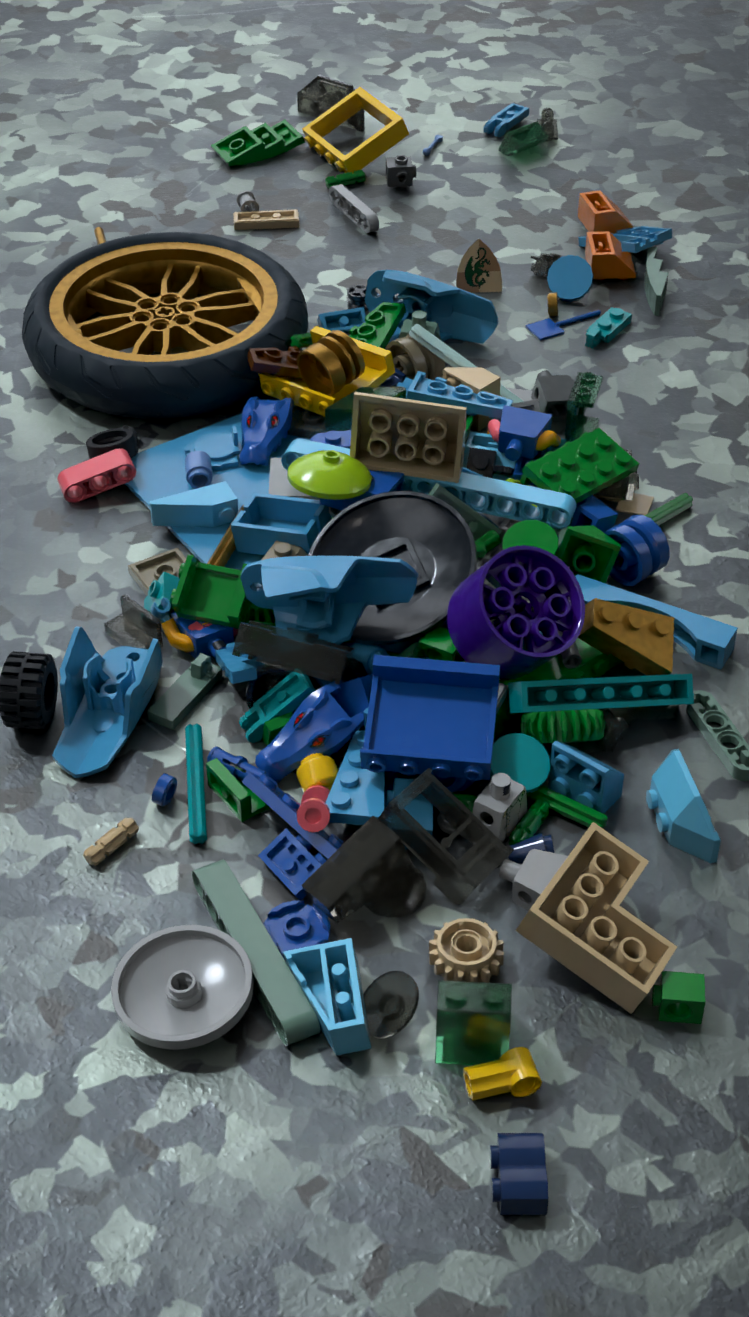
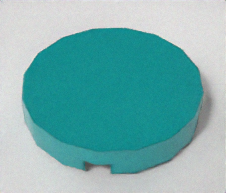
[490,733,551,793]

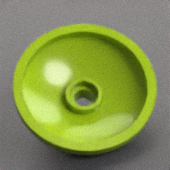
[287,450,372,500]

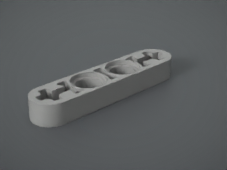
[329,184,379,233]

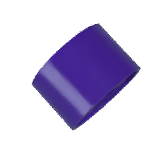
[447,545,585,680]

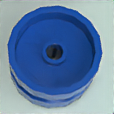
[604,515,670,586]

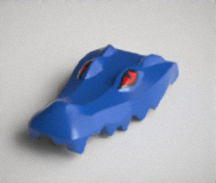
[240,397,294,466]
[255,681,364,783]

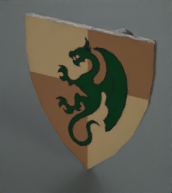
[456,238,502,293]

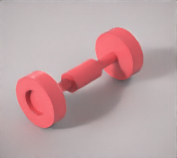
[297,785,330,832]

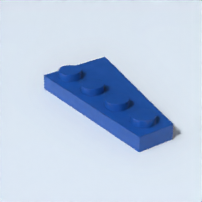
[242,772,352,867]

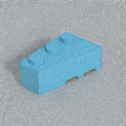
[283,938,371,1056]

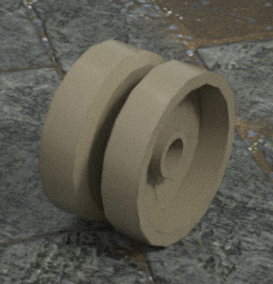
[386,334,445,381]

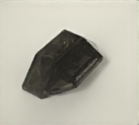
[297,75,365,132]

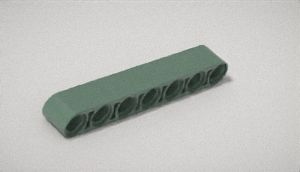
[192,859,320,1046]

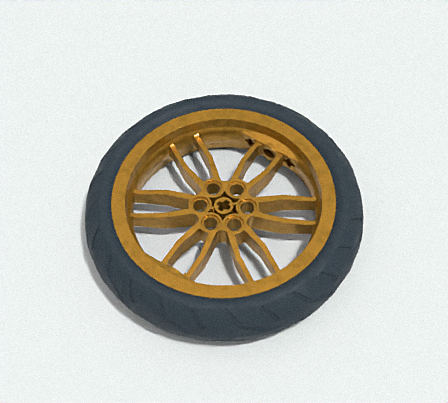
[22,232,308,420]

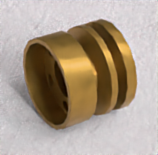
[297,330,365,397]

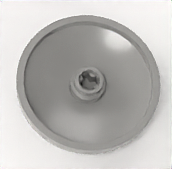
[111,925,254,1050]

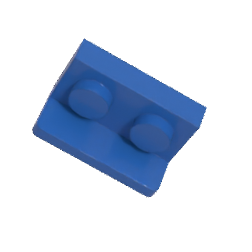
[258,828,336,901]

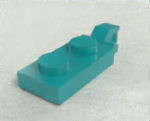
[585,307,632,348]

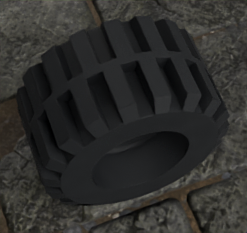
[0,651,58,730]

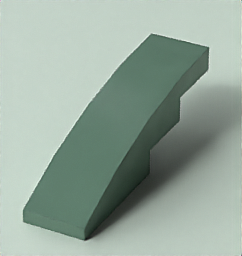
[644,247,668,316]

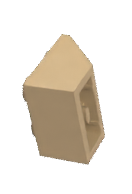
[443,367,501,432]

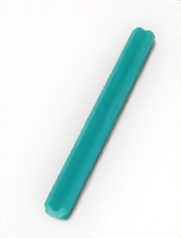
[185,723,207,844]

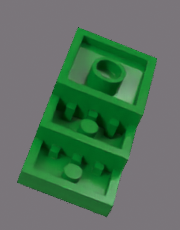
[211,120,305,166]

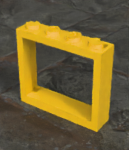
[302,87,409,174]

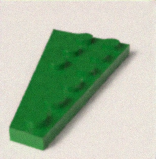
[349,302,406,349]

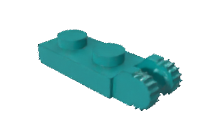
[239,667,315,743]

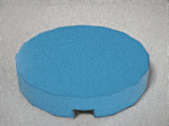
[547,255,594,302]

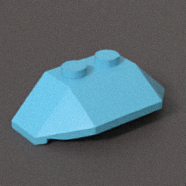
[646,749,721,863]

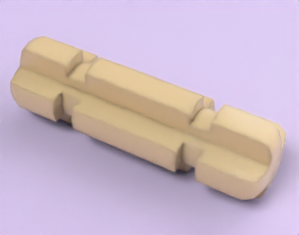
[83,818,139,866]

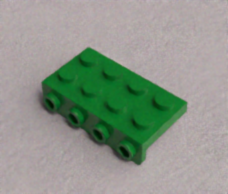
[520,428,640,504]

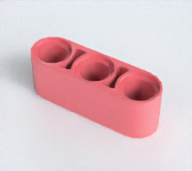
[57,448,136,503]

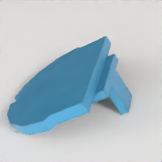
[185,426,240,470]

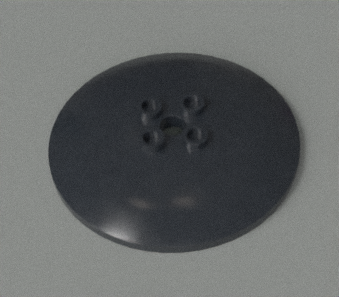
[308,491,477,645]

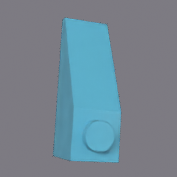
[149,481,238,527]

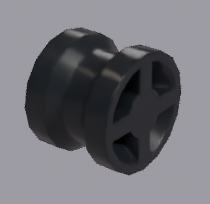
[347,285,368,312]

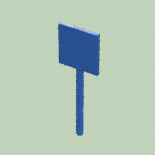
[526,310,601,341]

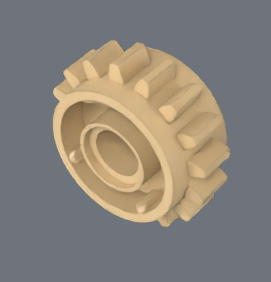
[429,918,504,987]

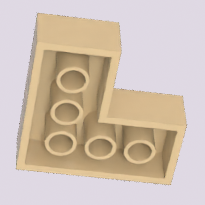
[516,822,677,1014]

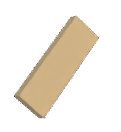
[233,209,299,230]

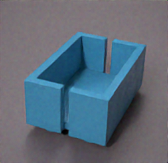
[230,492,332,555]

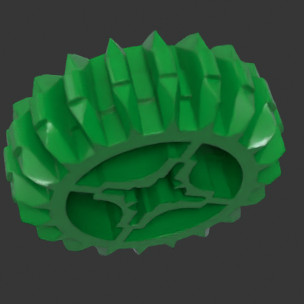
[520,709,605,743]

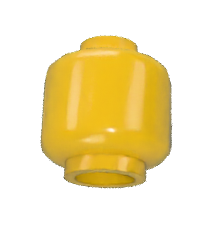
[296,753,338,793]

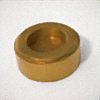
[548,292,558,316]

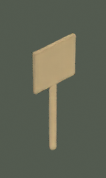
[593,491,654,515]

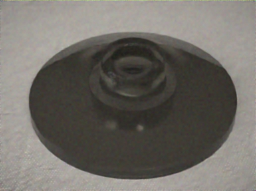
[363,971,419,1038]

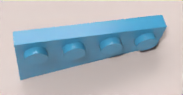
[406,371,513,420]
[325,730,386,828]

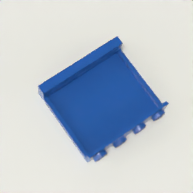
[360,655,500,781]

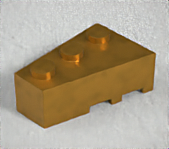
[578,598,674,675]

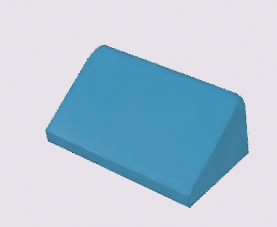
[317,307,366,333]

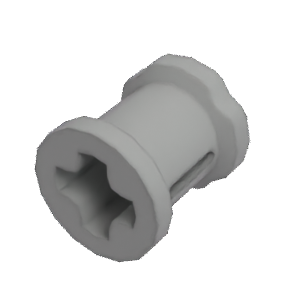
[236,190,259,212]

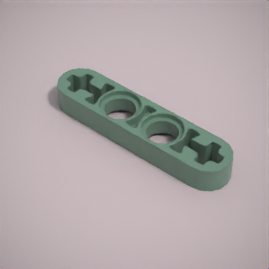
[686,690,749,781]

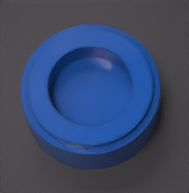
[152,773,177,807]

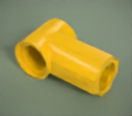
[463,1047,542,1101]

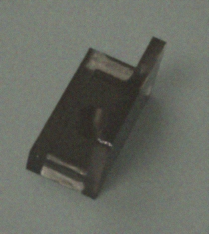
[104,594,163,649]

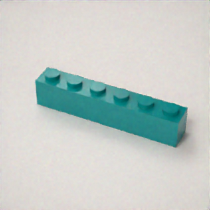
[508,673,694,713]

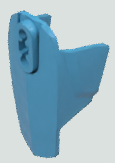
[365,270,499,345]
[240,556,418,658]
[52,626,163,778]

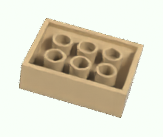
[350,392,467,483]

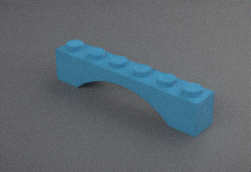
[575,574,738,670]

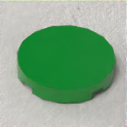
[502,520,558,556]

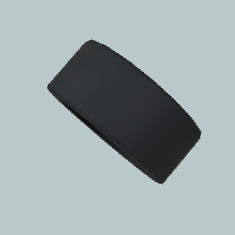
[86,428,138,459]

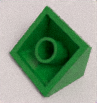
[556,525,621,583]

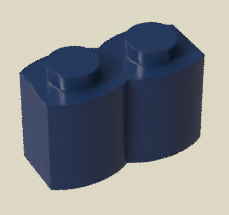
[490,1133,548,1215]

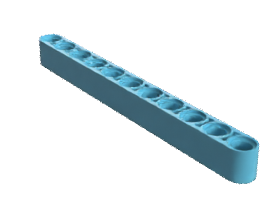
[281,439,577,529]

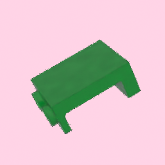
[170,554,252,630]

